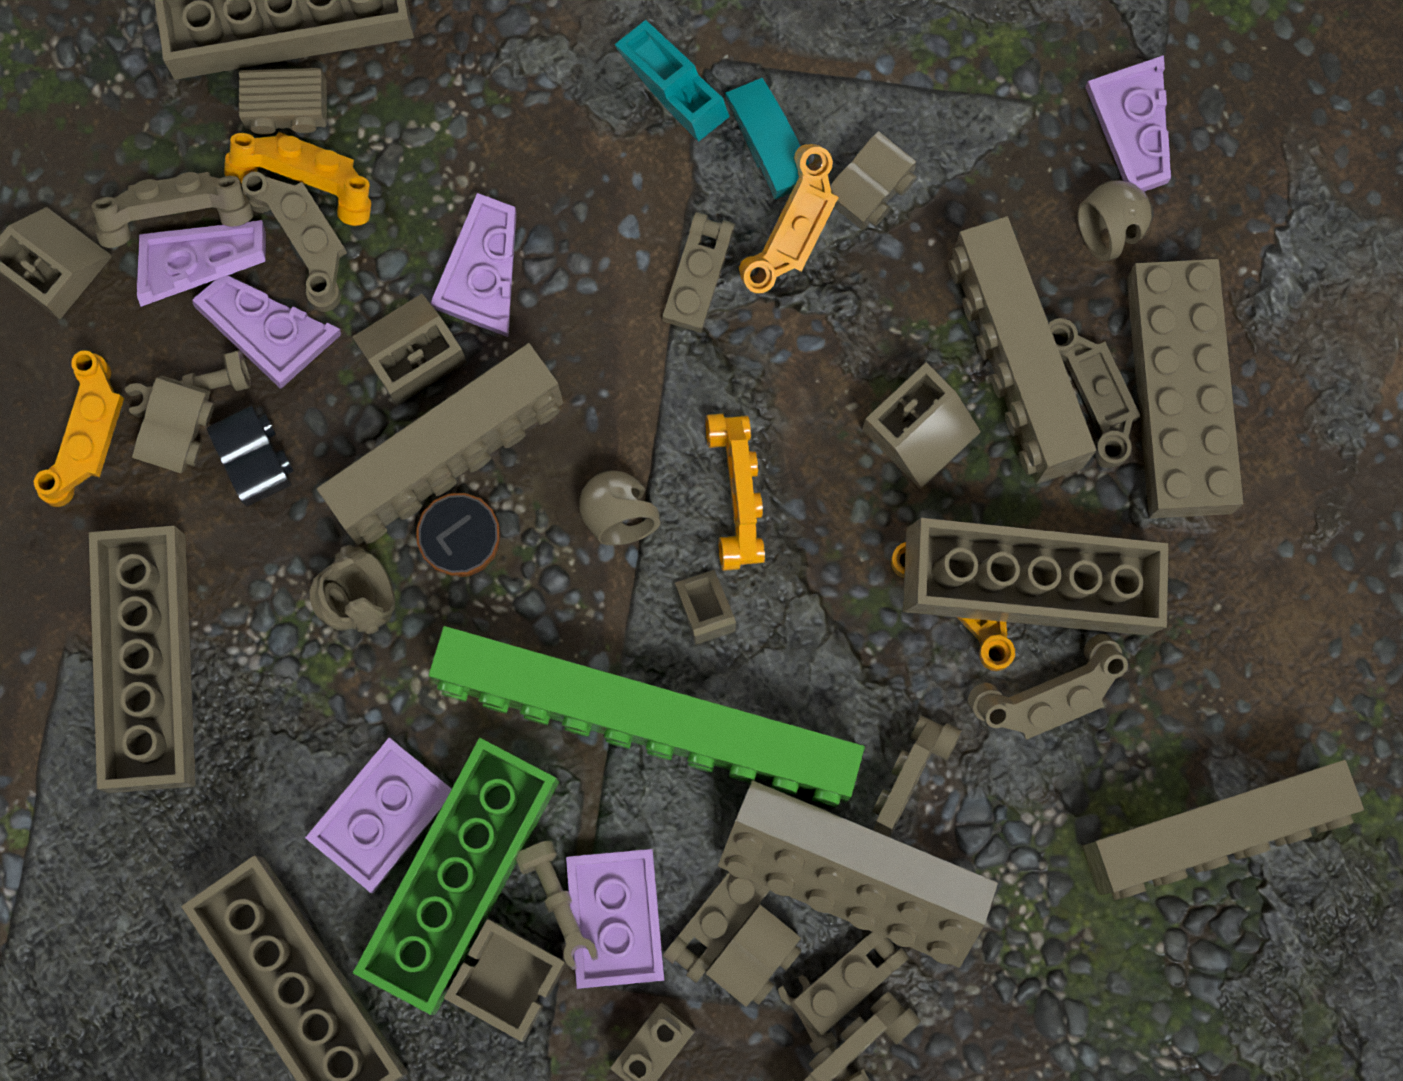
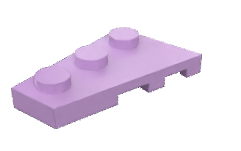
[430,193,517,337]
[137,220,266,306]
[192,275,341,389]

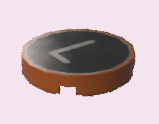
[417,493,501,577]

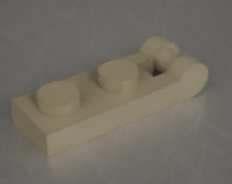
[662,212,736,333]
[663,873,770,983]
[790,932,910,1038]

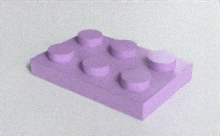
[305,738,452,893]
[566,849,664,989]

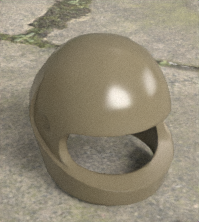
[1077,180,1152,261]
[579,470,661,545]

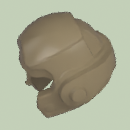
[310,545,395,634]

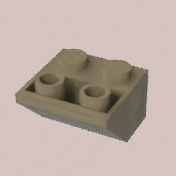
[0,207,112,320]
[352,294,467,406]
[862,362,981,489]

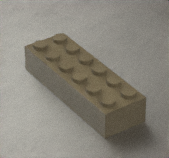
[155,0,414,80]
[948,216,1097,484]
[1127,259,1243,519]
[316,343,563,545]
[903,518,1169,635]
[89,526,196,793]
[1082,760,1364,900]
[718,780,998,968]
[181,855,408,1081]

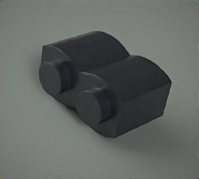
[206,406,294,507]

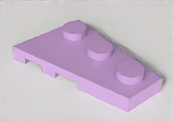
[1086,55,1171,191]

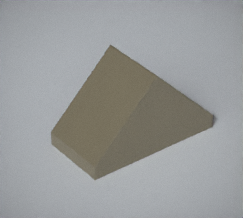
[675,570,736,645]

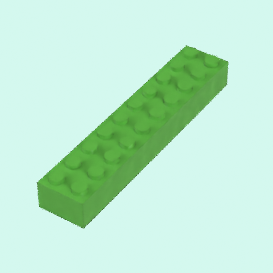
[429,626,865,808]

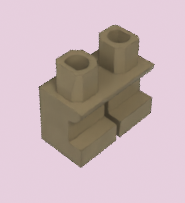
[610,1002,696,1081]

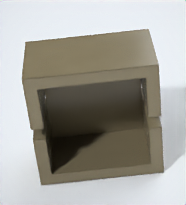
[444,919,566,1041]

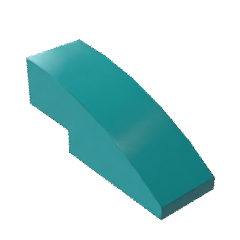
[615,20,730,142]
[725,78,809,200]

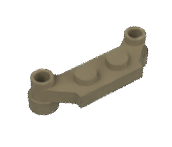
[91,172,253,248]
[242,172,347,312]
[1049,318,1141,468]
[968,634,1128,740]
[873,715,962,840]
[792,991,922,1081]

